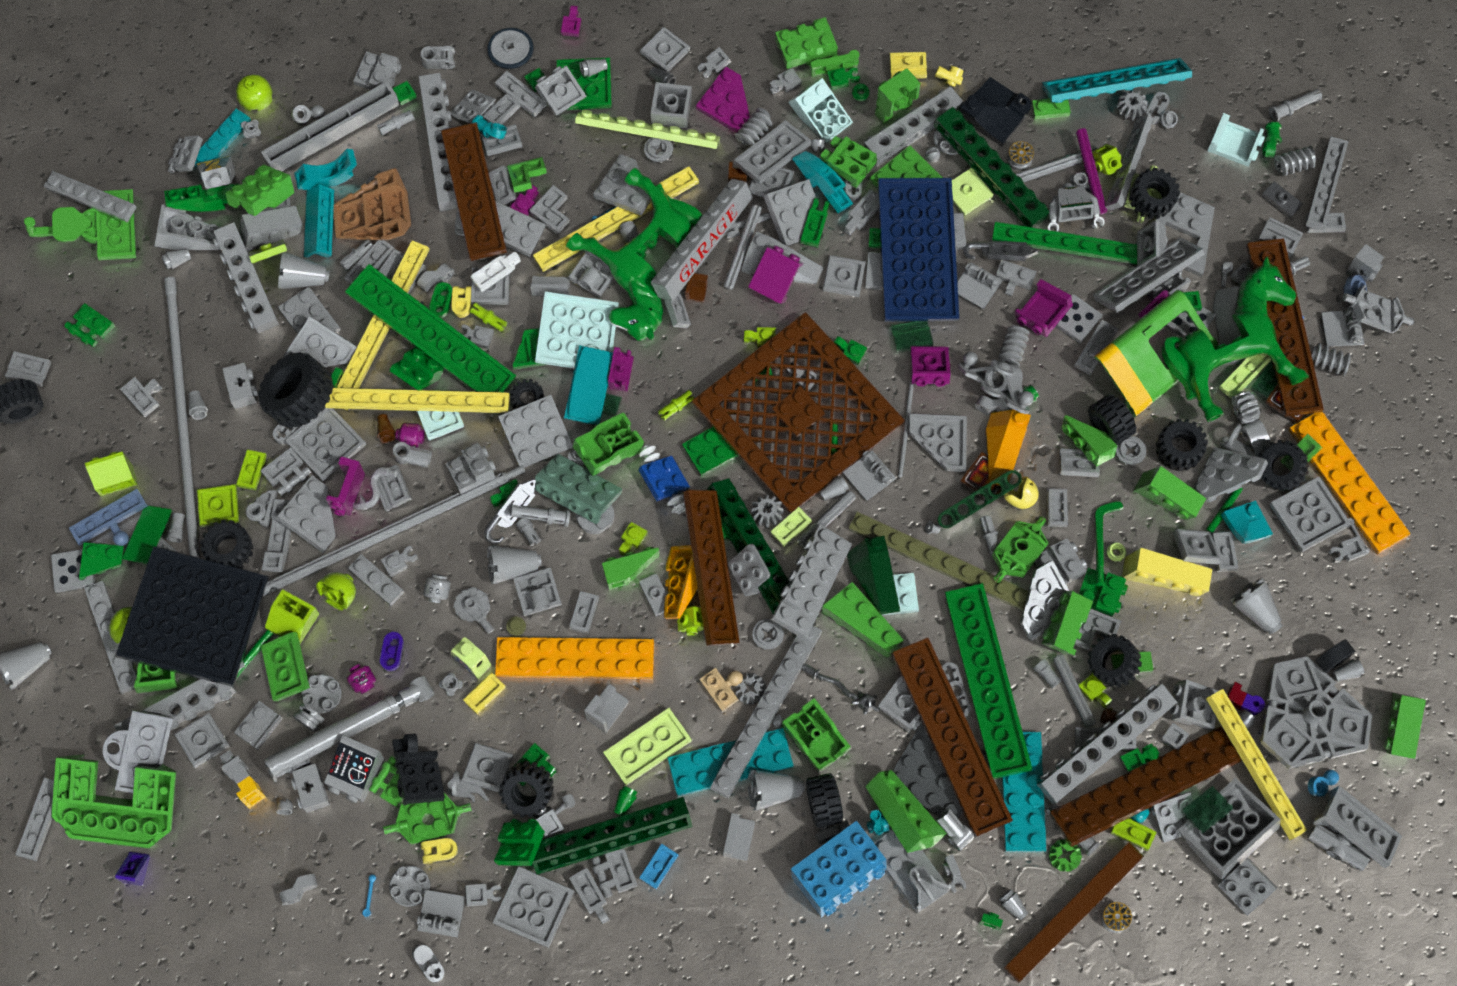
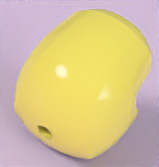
[1003,476,1039,509]

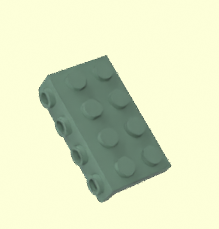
[534,454,622,524]

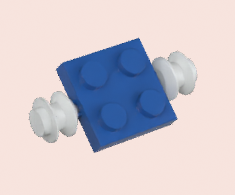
[638,445,690,514]

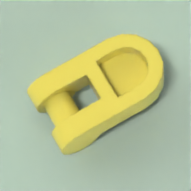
[452,286,472,318]
[421,838,458,864]

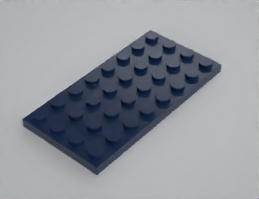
[878,178,959,322]

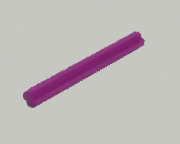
[1076,128,1107,215]

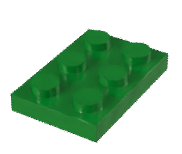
[682,427,738,477]

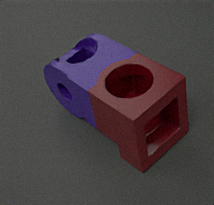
[1227,682,1265,716]

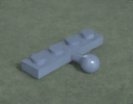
[69,489,148,546]

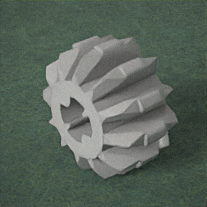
[1116,90,1148,121]
[1231,391,1260,424]
[751,494,784,528]

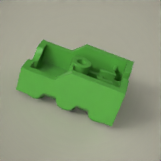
[775,17,838,69]
[875,68,921,124]
[225,164,295,216]
[572,412,644,476]
[782,698,851,774]

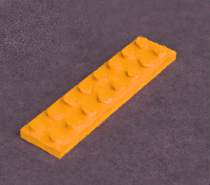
[1288,412,1411,554]
[495,637,654,679]

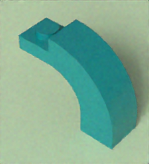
[294,149,357,190]

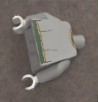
[1048,183,1104,232]

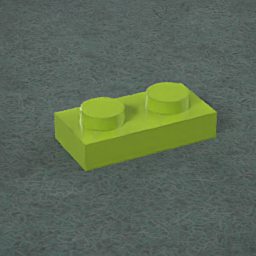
[236,450,267,491]
[1110,818,1157,851]

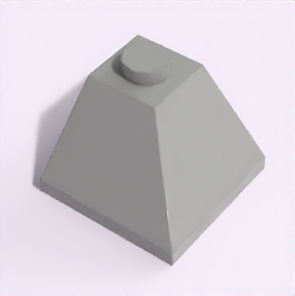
[1137,220,1168,267]

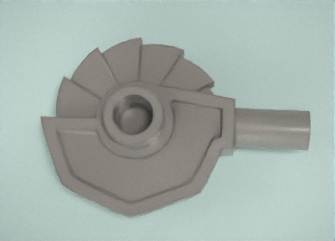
[454,587,494,634]

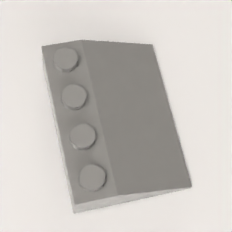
[1178,778,1281,880]

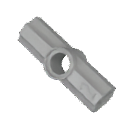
[1307,824,1370,871]

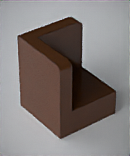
[728,162,747,183]
[685,273,708,303]

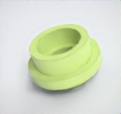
[1107,543,1126,562]

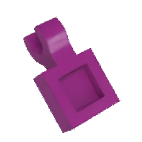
[561,5,582,37]
[510,185,539,216]

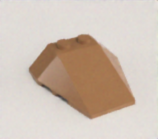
[333,168,411,240]

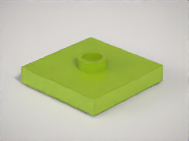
[249,239,287,263]
[197,484,239,528]

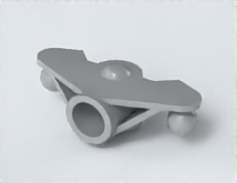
[958,351,1034,414]

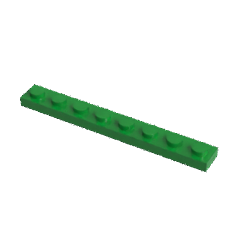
[992,222,1137,265]

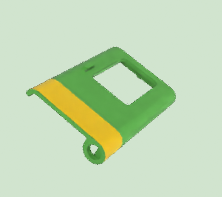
[1094,290,1218,418]

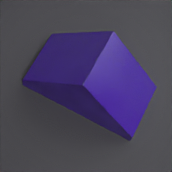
[115,852,150,886]

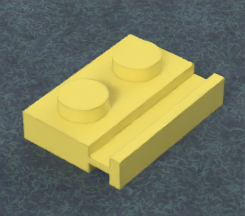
[890,52,927,79]

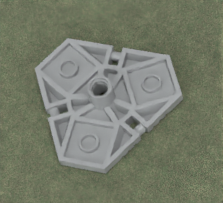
[1260,656,1372,769]

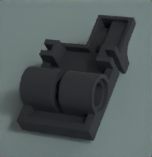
[392,733,445,805]

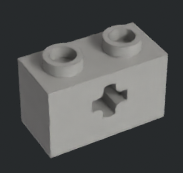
[1345,244,1384,283]
[223,362,258,409]
[291,764,330,813]

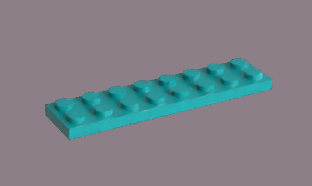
[1042,58,1192,103]

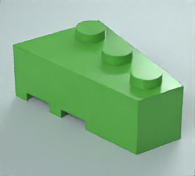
[1133,466,1206,520]
[1042,591,1093,656]
[1385,692,1426,759]

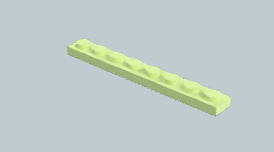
[575,110,720,149]

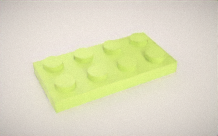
[603,708,692,786]

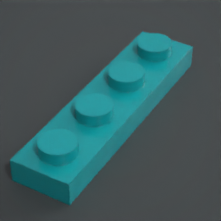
[194,108,251,167]

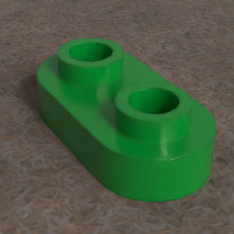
[429,282,453,318]

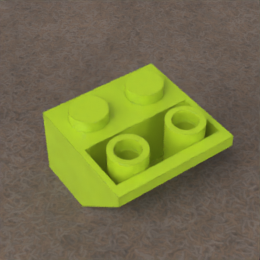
[85,451,138,496]
[265,589,319,644]

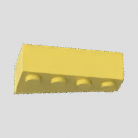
[1122,548,1212,596]

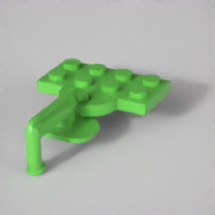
[24,189,136,260]

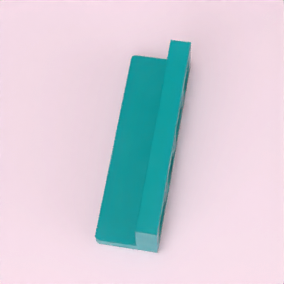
[304,184,334,258]

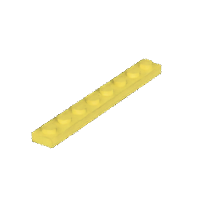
[1206,689,1307,840]

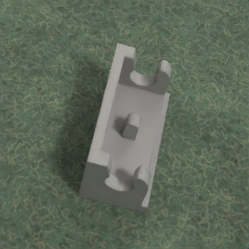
[1147,271,1191,301]

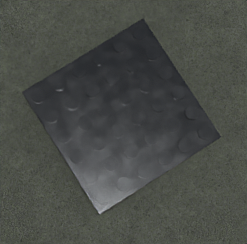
[116,547,269,687]

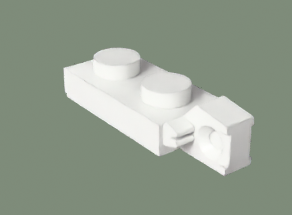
[470,252,521,292]

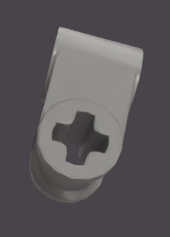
[420,46,455,70]

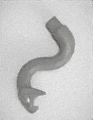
[353,466,398,510]

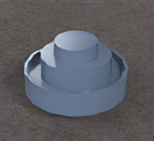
[1343,275,1367,296]

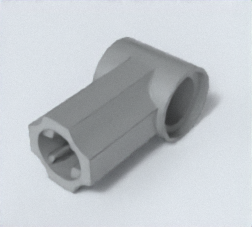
[393,442,432,468]
[936,809,975,851]

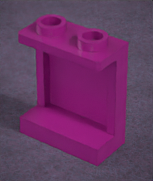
[748,245,804,304]
[1014,279,1073,337]
[326,457,365,516]

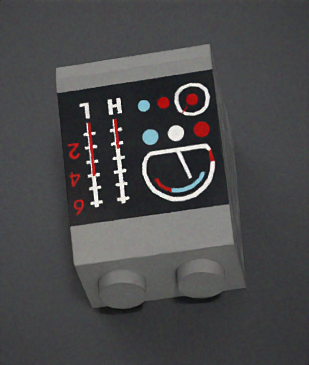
[324,735,385,803]

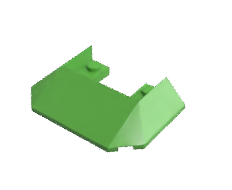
[52,754,176,848]

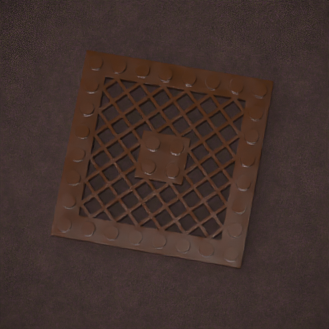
[692,312,905,514]

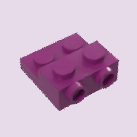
[910,346,951,387]

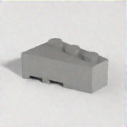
[239,206,302,252]

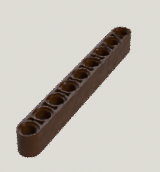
[1004,842,1144,983]

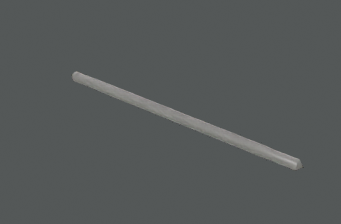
[898,381,914,478]

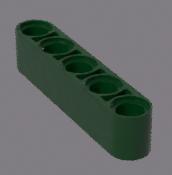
[938,470,1022,528]

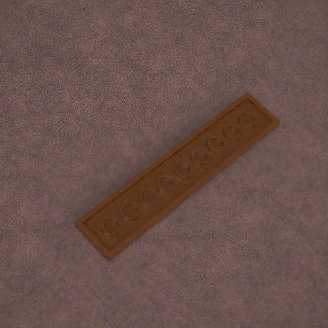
[1246,238,1324,417]
[892,638,1013,837]
[1050,726,1242,847]

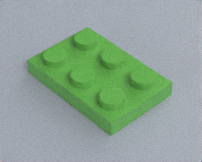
[261,632,310,702]

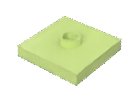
[952,168,994,216]

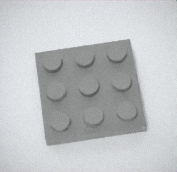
[498,395,573,468]
[285,408,366,481]
[1269,477,1351,553]
[492,866,575,948]

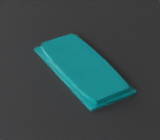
[564,345,613,425]

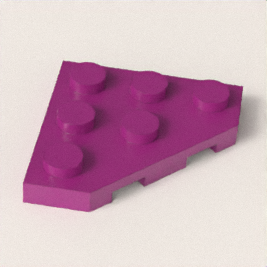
[696,67,750,133]

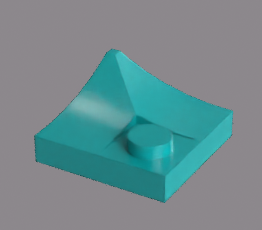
[1221,500,1273,544]

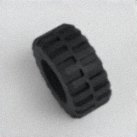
[258,353,333,428]

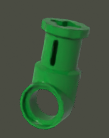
[1262,122,1282,158]

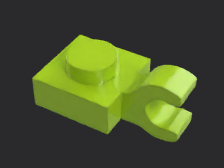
[744,327,776,347]
[619,522,648,556]
[1078,673,1112,708]

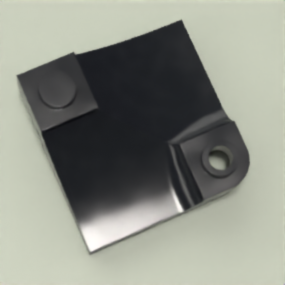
[960,77,1032,147]

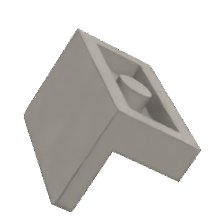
[530,276,570,296]
[723,813,755,861]

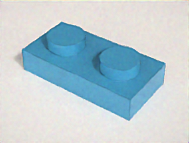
[639,844,679,890]

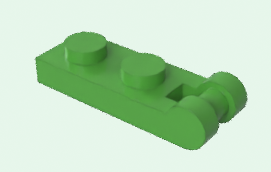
[810,50,859,77]

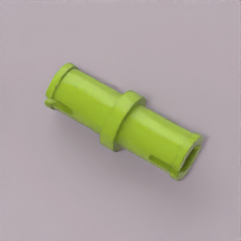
[470,303,507,332]
[658,390,695,421]

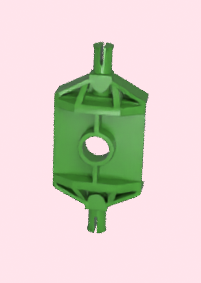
[992,516,1049,583]
[383,793,472,845]

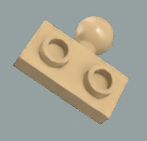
[700,668,743,712]

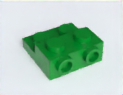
[390,348,444,391]
[1079,568,1128,617]
[494,819,545,866]

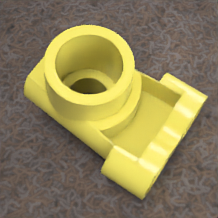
[934,66,964,87]

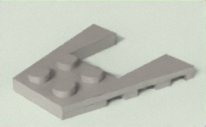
[1135,193,1215,277]

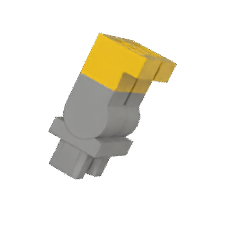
[220,750,266,808]

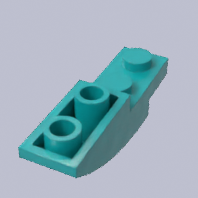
[792,151,853,214]

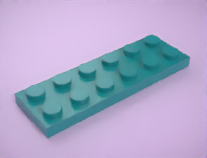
[668,728,794,797]
[1002,732,1046,853]

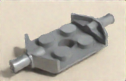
[1342,285,1414,333]

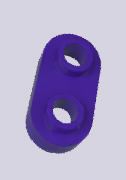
[380,632,404,672]

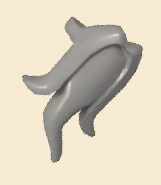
[1220,424,1254,456]
[446,771,489,803]

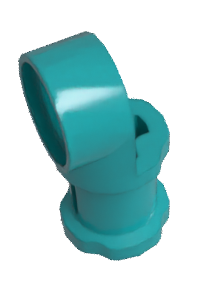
[472,115,507,139]

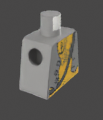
[196,156,236,189]

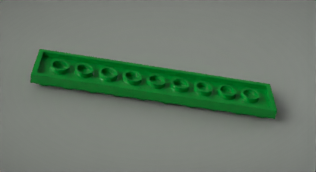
[345,264,516,393]
[945,583,1032,779]

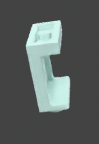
[1208,113,1265,167]

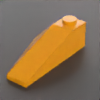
[985,409,1031,486]

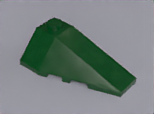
[847,536,900,615]

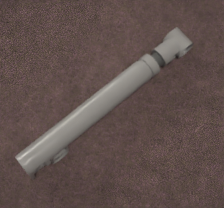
[264,676,435,783]

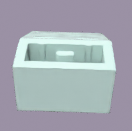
[789,78,853,144]

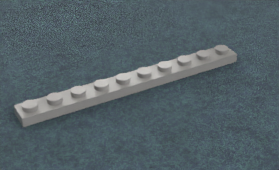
[710,626,822,798]

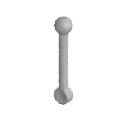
[1348,518,1370,554]

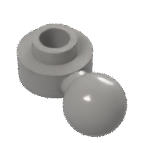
[291,105,325,124]

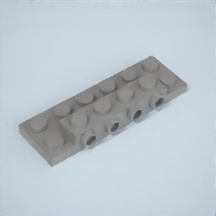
[771,524,852,639]

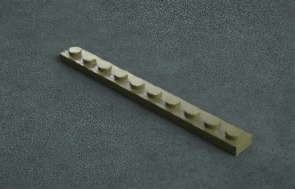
[849,512,1028,611]

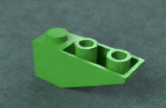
[1061,415,1117,467]
[602,547,660,590]

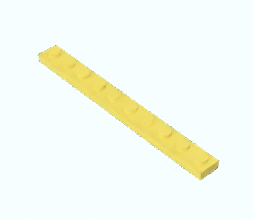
[533,167,699,272]
[337,240,430,411]
[325,388,510,413]

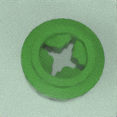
[1049,839,1082,872]

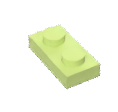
[770,507,812,547]

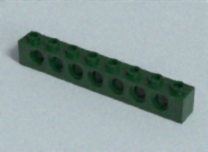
[934,106,1049,228]
[706,478,789,614]
[533,797,693,875]

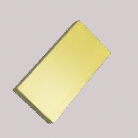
[463,672,506,714]

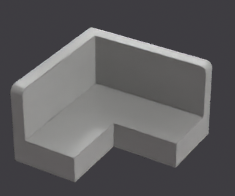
[584,684,628,733]

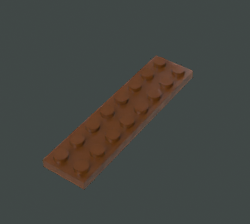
[441,122,507,261]
[683,490,740,646]

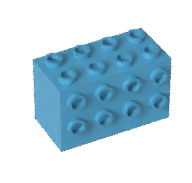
[791,821,886,918]

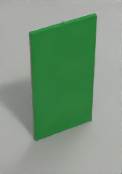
[122,506,172,564]

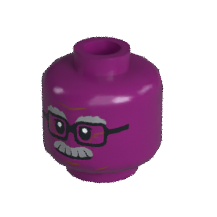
[347,664,376,695]

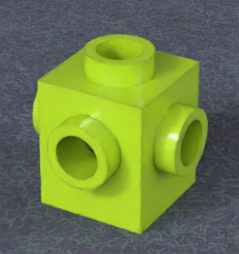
[1092,144,1122,175]
[677,606,704,635]

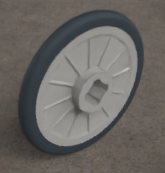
[487,28,534,69]

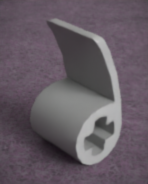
[1240,419,1271,458]

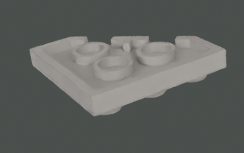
[593,154,650,216]
[763,179,815,246]
[282,316,357,367]
[909,414,967,472]
[1193,447,1268,502]
[276,475,336,553]
[1020,560,1069,641]

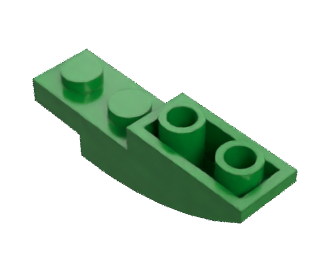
[164,183,240,212]

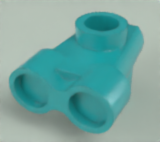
[866,810,890,836]

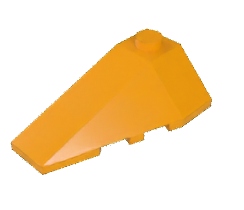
[664,545,698,619]

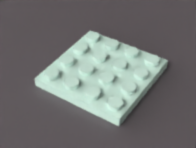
[535,291,619,369]

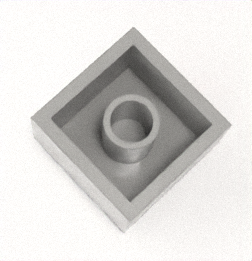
[651,82,692,129]

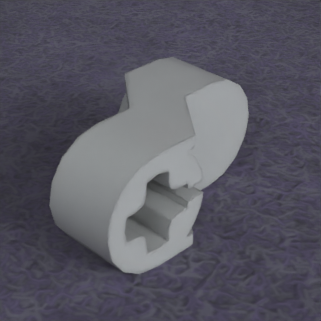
[417,263,454,292]
[975,395,1012,415]
[279,874,318,905]
[412,943,444,982]

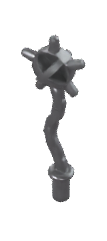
[802,663,880,715]

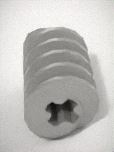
[735,108,773,147]
[1274,145,1316,176]
[998,325,1029,367]
[1311,343,1351,377]

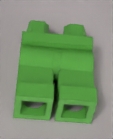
[821,136,877,188]

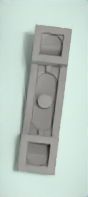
[262,499,292,572]

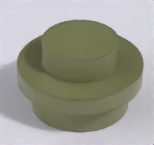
[506,617,526,636]

